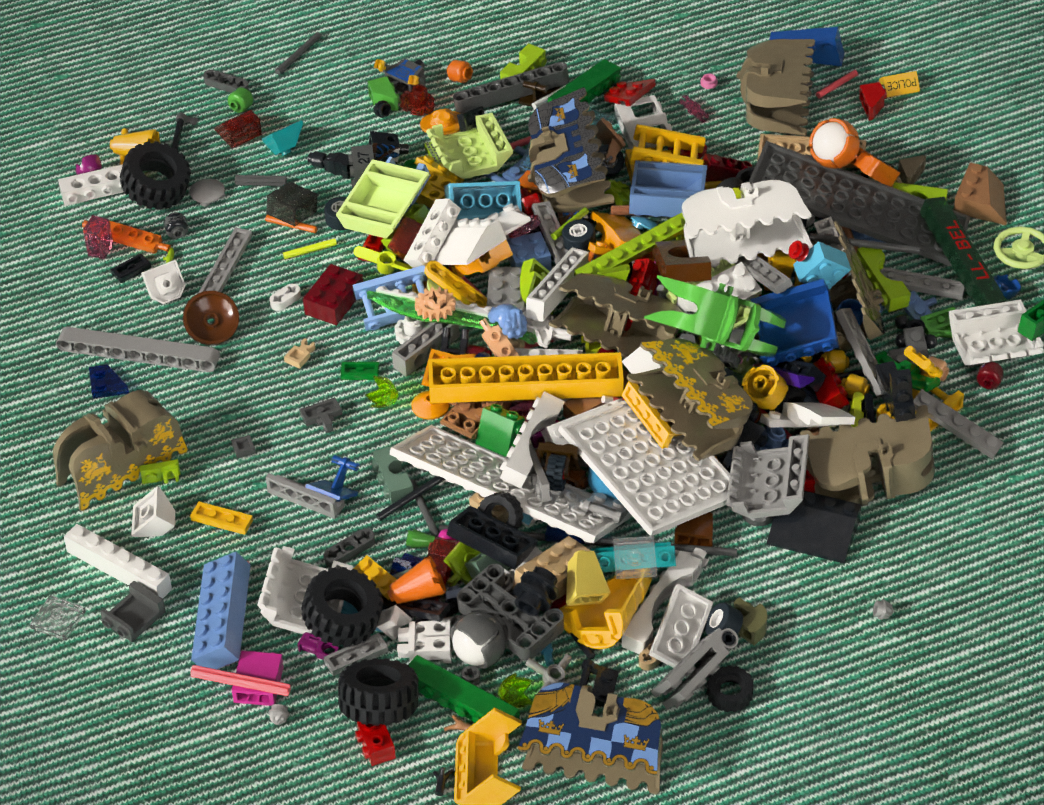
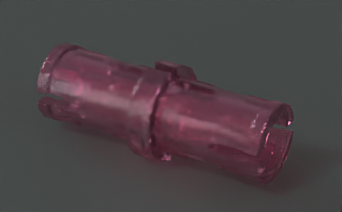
[679,95,709,123]

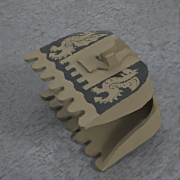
[829,221,885,352]

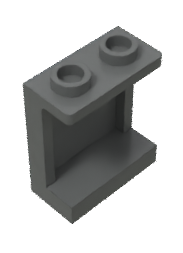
[100,581,166,642]

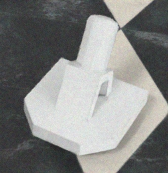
[141,260,186,304]

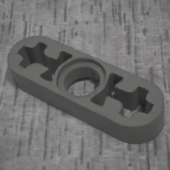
[203,70,249,93]
[324,528,375,567]

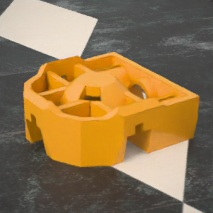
[450,239,513,278]

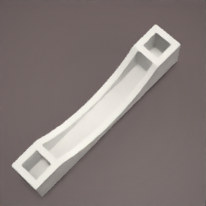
[500,391,565,489]
[621,551,702,654]

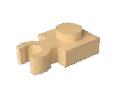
[284,338,315,369]

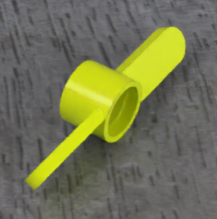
[354,246,412,275]

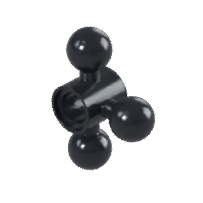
[895,314,937,349]

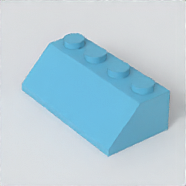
[444,181,522,220]

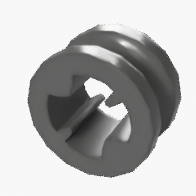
[461,666,480,686]

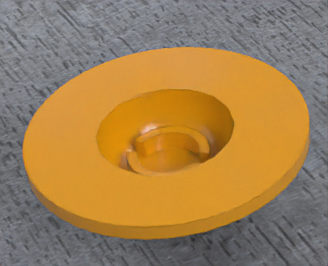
[420,108,460,135]

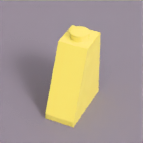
[566,550,611,606]

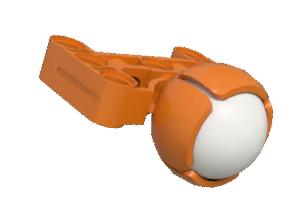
[809,118,900,187]

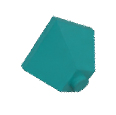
[262,120,303,156]

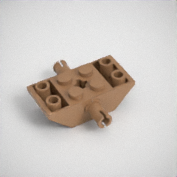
[440,400,513,439]

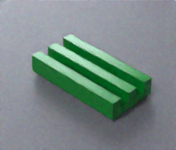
[340,362,380,380]

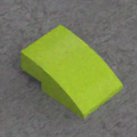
[520,258,554,315]

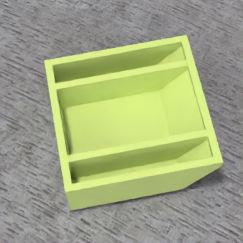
[336,159,430,239]

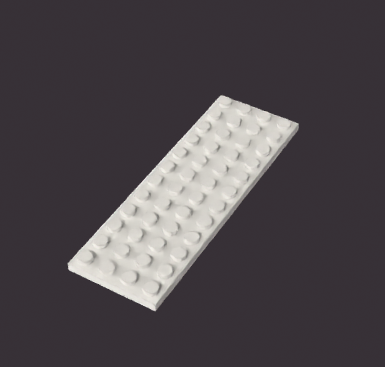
[390,425,631,543]

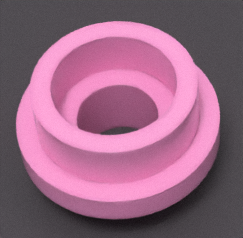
[700,74,718,89]

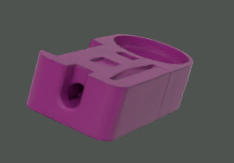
[298,632,339,660]

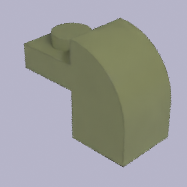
[734,597,768,646]

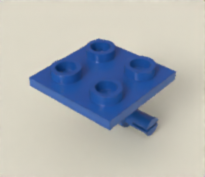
[305,455,359,502]

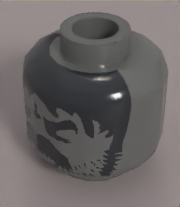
[164,212,189,238]

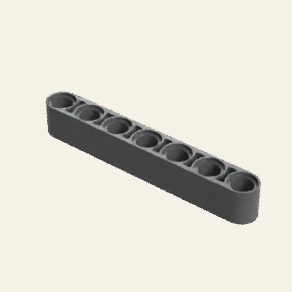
[453,62,569,113]

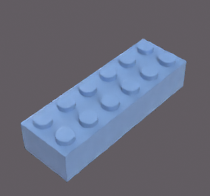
[191,551,251,669]

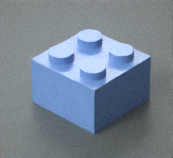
[507,231,552,271]

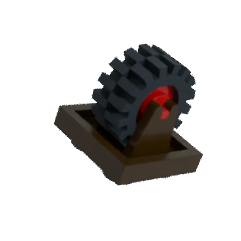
[538,442,582,491]

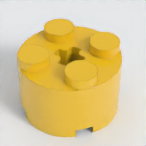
[742,365,788,410]

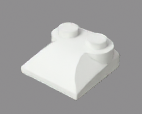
[487,203,531,235]

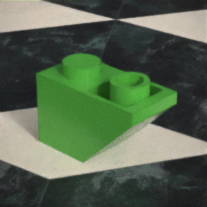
[367,76,400,111]

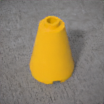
[110,129,160,156]

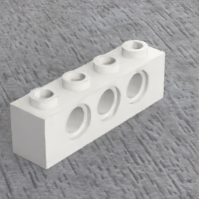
[58,164,124,206]
[404,199,461,268]

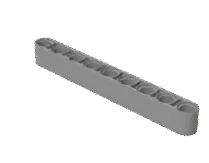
[56,327,220,372]

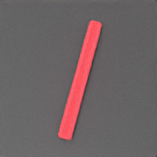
[191,665,291,696]

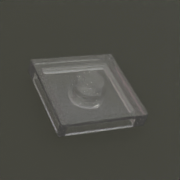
[613,536,657,579]
[30,595,86,641]

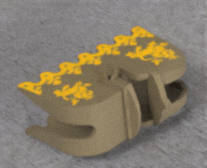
[627,338,753,461]
[53,390,188,511]

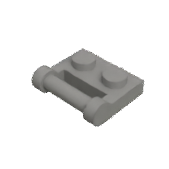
[582,492,629,523]

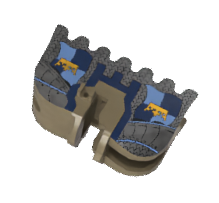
[528,87,615,213]

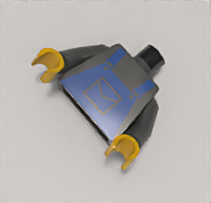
[374,59,426,97]

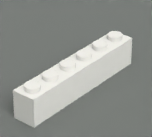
[526,247,589,322]
[64,524,172,599]

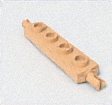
[479,318,535,402]

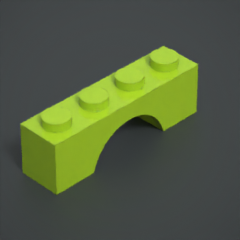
[857,247,911,312]

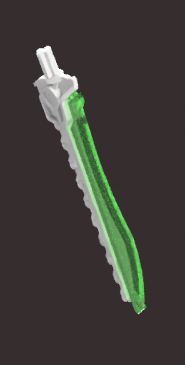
[367,286,573,348]

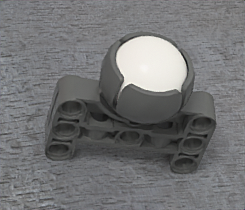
[450,564,564,669]

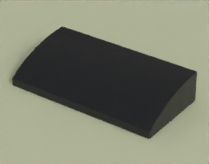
[446,506,538,570]

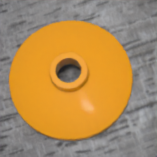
[411,390,450,420]

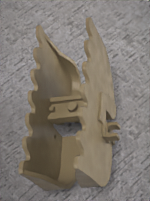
[736,39,815,136]
[549,273,683,357]
[800,405,935,506]

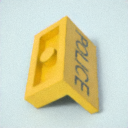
[879,71,920,97]

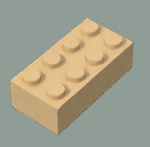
[513,536,591,603]

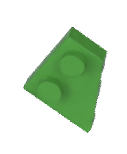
[920,307,956,338]

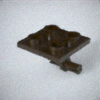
[519,80,561,107]

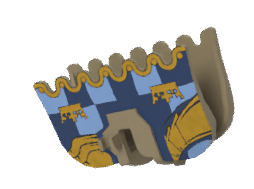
[518,682,663,795]

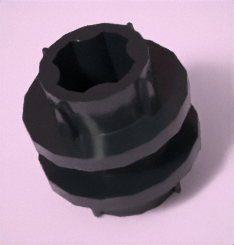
[513,566,559,617]

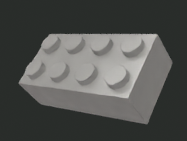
[487,267,526,330]

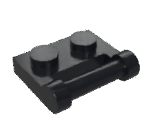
[579,659,619,707]

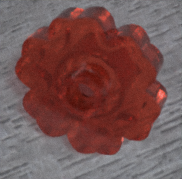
[400,84,435,116]

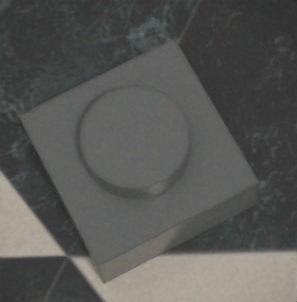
[231,435,256,459]

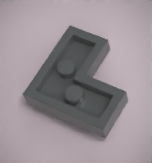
[888,326,929,366]

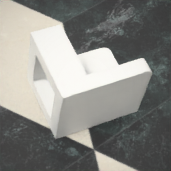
[377,605,412,640]

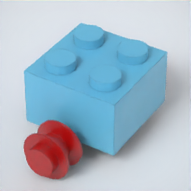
[789,240,851,289]

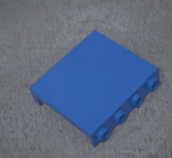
[750,279,839,366]

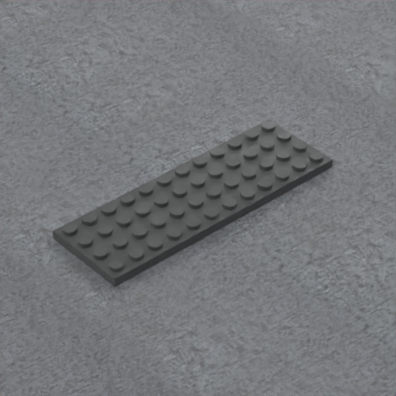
[749,141,971,267]

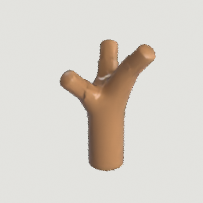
[444,714,472,731]

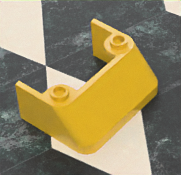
[454,708,522,805]

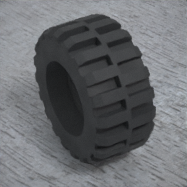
[120,141,191,210]
[301,567,383,647]
[338,658,419,726]

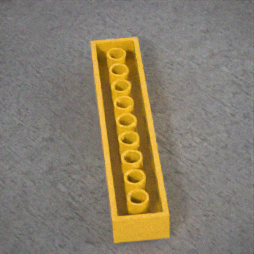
[428,352,624,403]

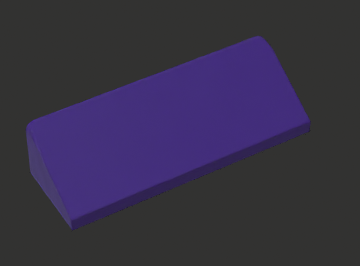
[760,364,815,388]

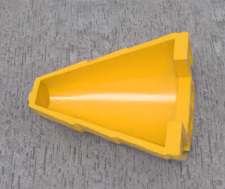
[559,568,652,649]

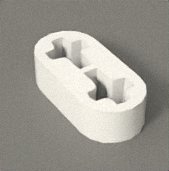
[269,284,301,311]

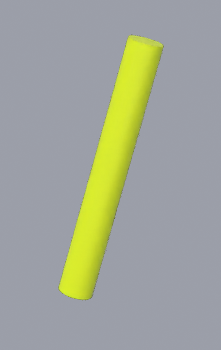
[283,238,337,259]

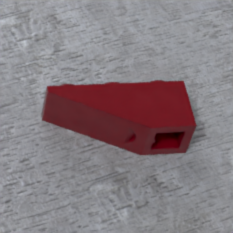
[702,153,752,182]

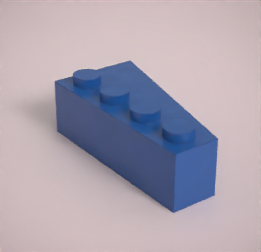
[769,27,845,67]

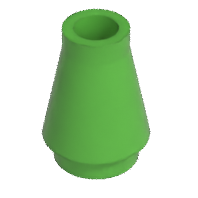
[406,529,435,548]

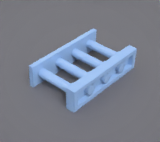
[353,265,427,331]

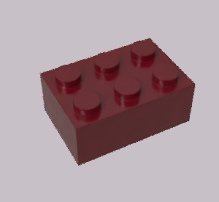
[303,264,363,326]

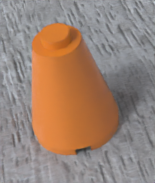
[387,556,446,604]

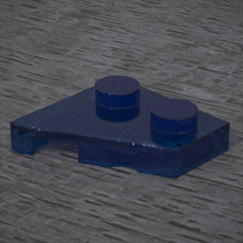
[89,364,129,399]

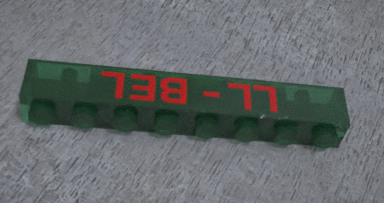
[920,197,1007,307]

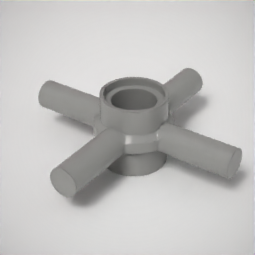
[525,654,572,692]

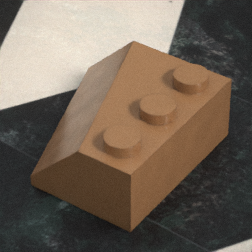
[954,163,1007,225]

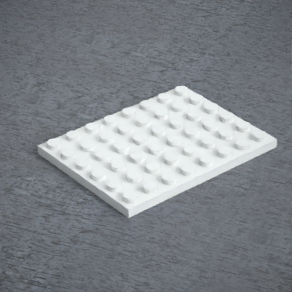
[558,396,730,536]

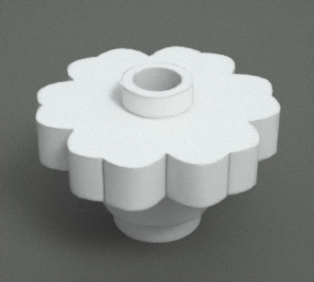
[394,312,431,344]

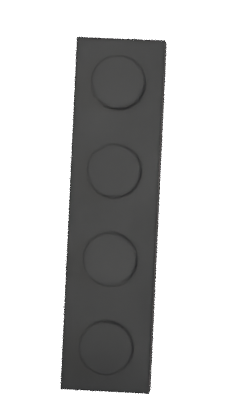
[381,595,451,622]

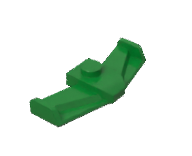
[875,351,940,392]

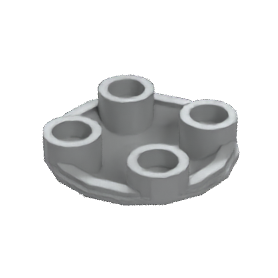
[190,178,225,207]

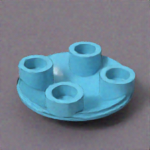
[631,216,658,230]

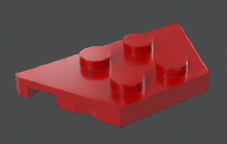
[604,79,656,106]

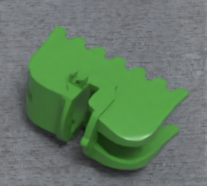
[644,275,787,357]

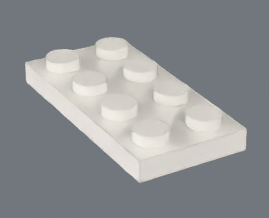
[649,584,713,668]

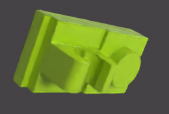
[139,459,181,484]

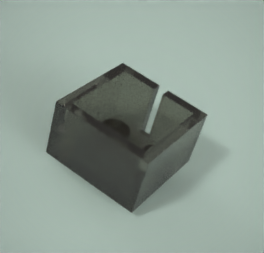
[266,181,318,227]

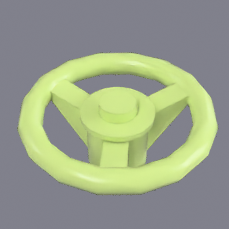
[993,226,1044,269]

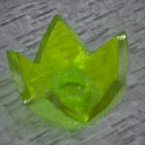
[365,376,398,408]
[498,673,532,708]

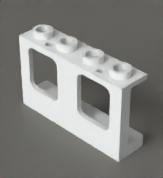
[614,95,672,149]

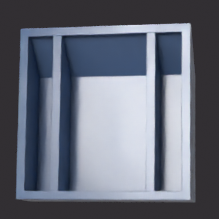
[629,160,707,218]

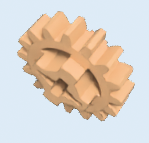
[415,287,456,322]

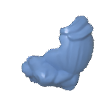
[488,304,527,339]

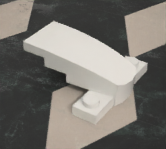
[760,402,855,427]

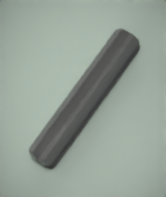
[235,175,287,186]

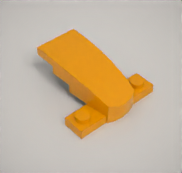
[588,211,655,262]

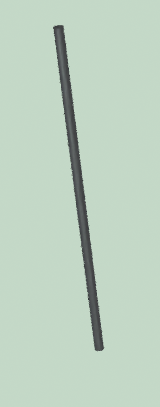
[439,525,737,557]

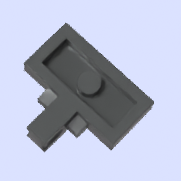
[299,397,342,433]

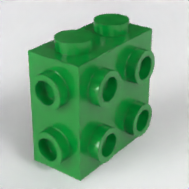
[475,404,525,458]

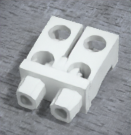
[397,619,452,663]

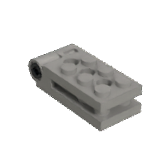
[651,628,739,710]

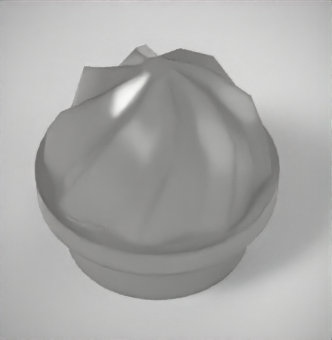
[873,599,894,620]
[268,704,289,725]

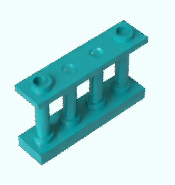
[590,541,676,573]

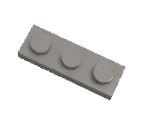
[324,633,389,676]

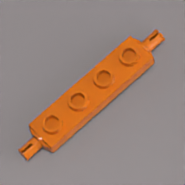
[82,217,171,254]

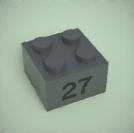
[348,145,374,189]

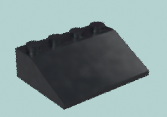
[767,491,861,563]

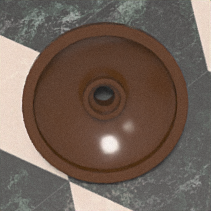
[183,291,239,345]

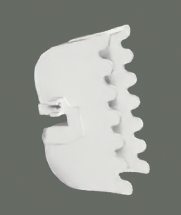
[682,180,813,267]

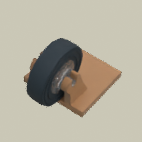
[596,118,626,177]

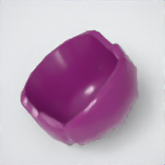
[75,154,102,175]

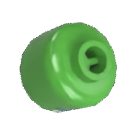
[227,87,253,113]

